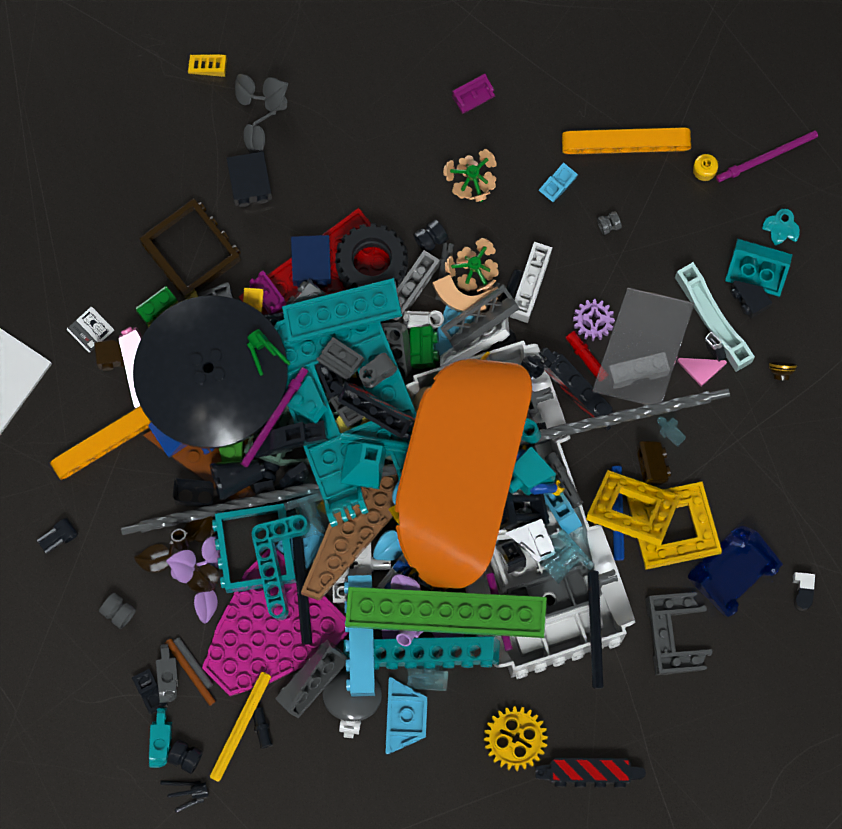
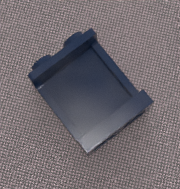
[291,235,331,287]

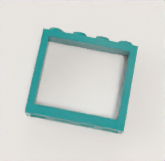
[212,503,296,593]

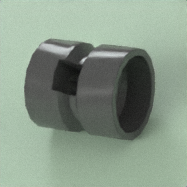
[99,593,136,629]

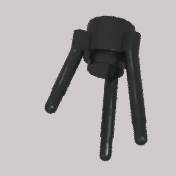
[160,781,208,812]

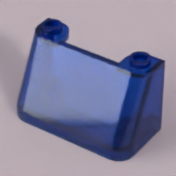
[688,526,783,617]

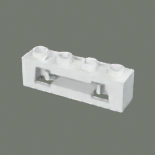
[510,242,552,323]

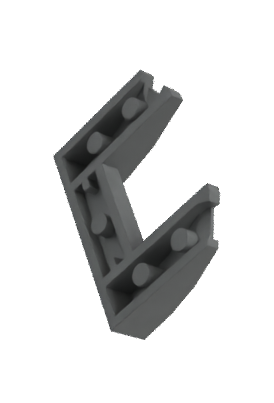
[646,592,712,676]

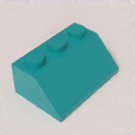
[725,239,792,297]

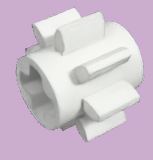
[339,720,361,738]

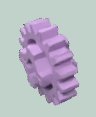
[573,299,615,341]

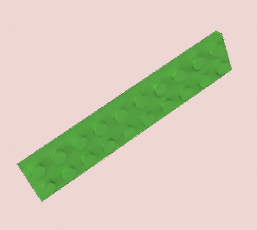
[345,587,547,638]

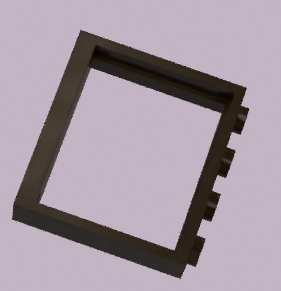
[139,199,241,300]

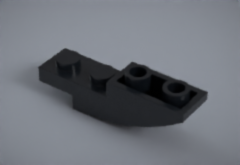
[253,420,328,458]

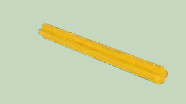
[210,672,271,781]

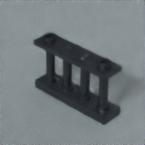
[500,448,549,530]

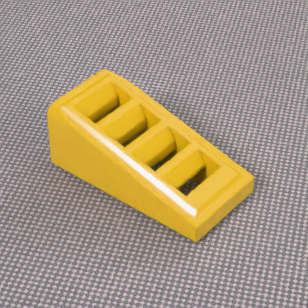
[188,54,227,77]

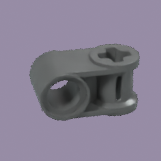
[359,353,397,388]

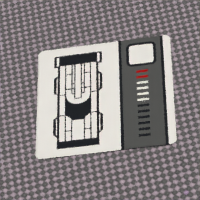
[67,307,114,352]

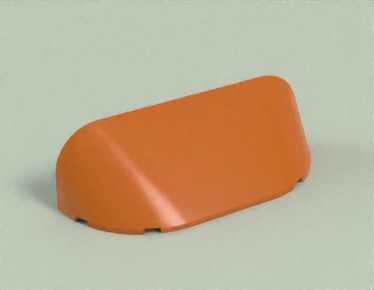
[395,359,532,588]

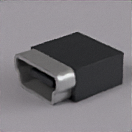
[705,332,727,362]

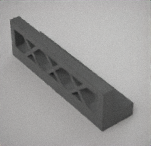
[441,284,520,352]

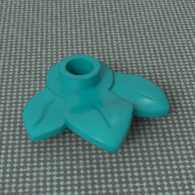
[762,209,800,245]

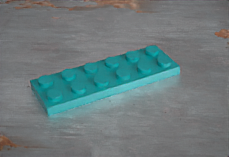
[282,278,403,344]

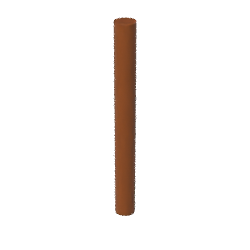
[165,639,216,706]

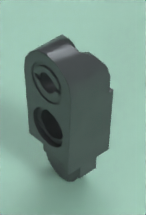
[156,644,178,703]

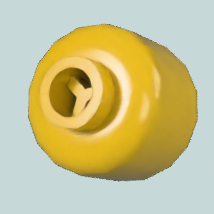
[693,154,718,181]

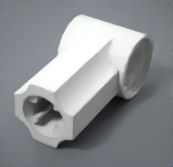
[403,310,444,329]

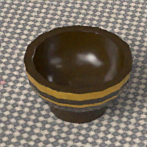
[769,362,797,380]

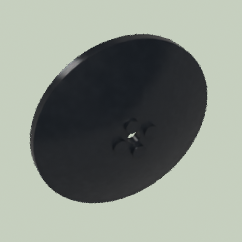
[133,296,288,449]

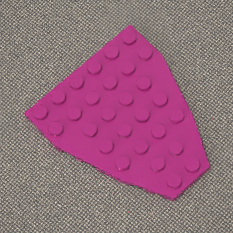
[202,549,349,697]

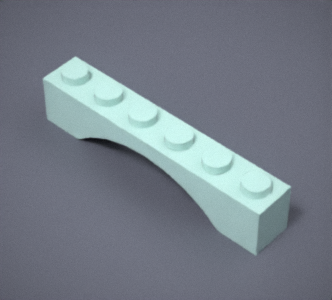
[675,262,755,372]

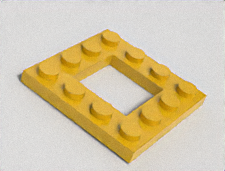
[586,470,681,547]
[627,482,722,570]

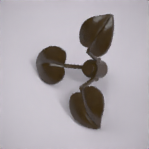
[134,516,219,592]

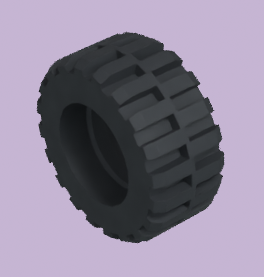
[335,223,408,290]

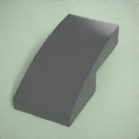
[329,396,364,427]

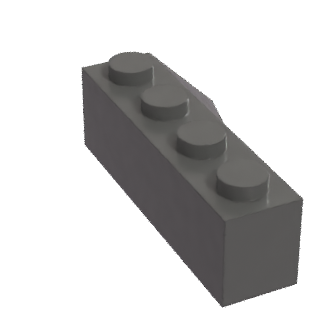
[275,639,350,718]

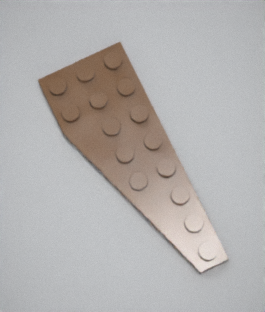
[301,463,399,601]

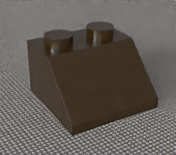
[636,441,671,486]

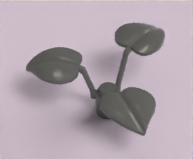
[235,74,288,153]

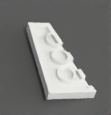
[440,318,510,367]

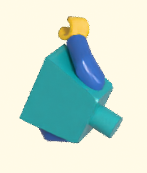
[509,445,565,496]

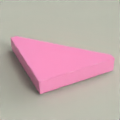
[677,358,727,386]

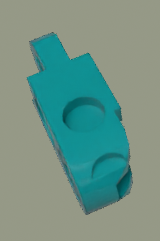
[149,708,172,768]

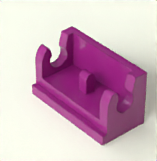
[452,74,495,114]
[249,271,286,314]

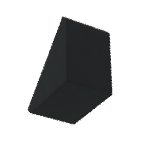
[315,363,344,399]
[496,539,526,574]

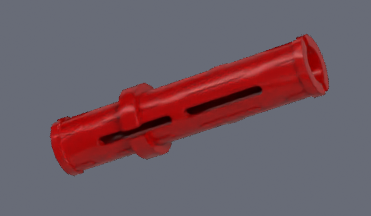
[565,331,609,383]

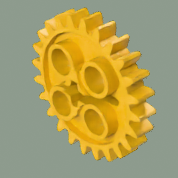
[484,706,548,771]

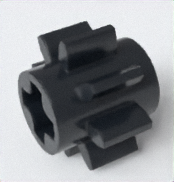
[521,355,545,379]

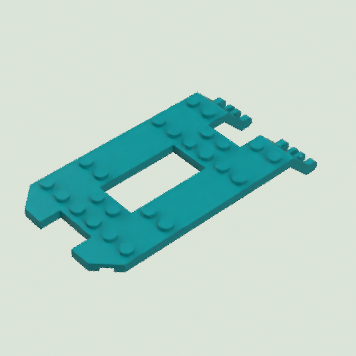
[274,319,417,527]

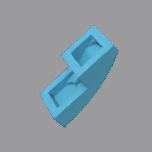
[539,162,578,202]

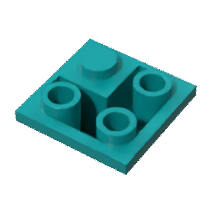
[340,443,386,489]

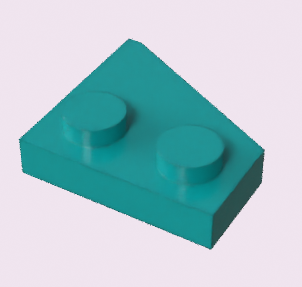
[287,376,327,424]

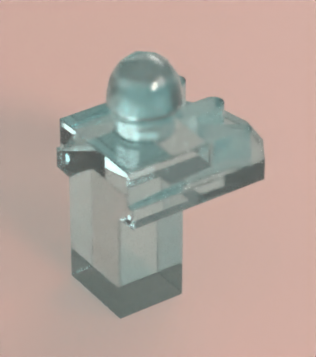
[657,417,686,447]

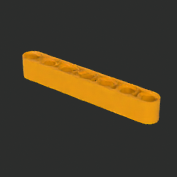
[562,128,691,154]
[50,406,151,480]

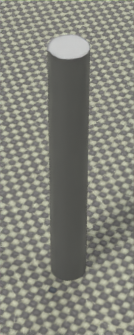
[173,637,214,689]

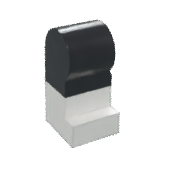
[793,572,815,611]

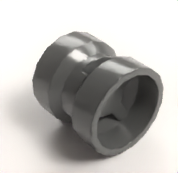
[597,211,622,235]

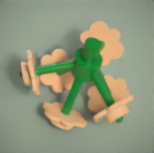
[443,149,497,202]
[445,238,499,292]

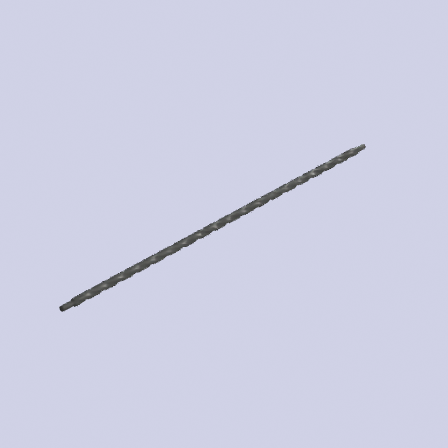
[121,388,730,535]

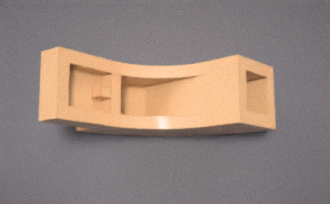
[432,275,500,313]

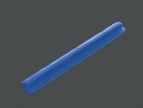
[611,466,625,561]

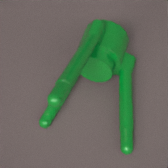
[247,329,290,376]

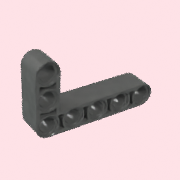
[381,322,412,380]

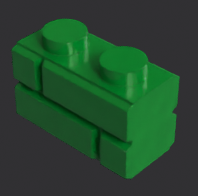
[135,286,178,327]
[410,326,439,369]

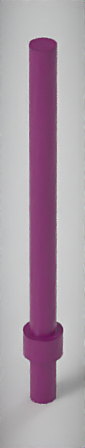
[716,131,818,183]
[241,367,308,467]

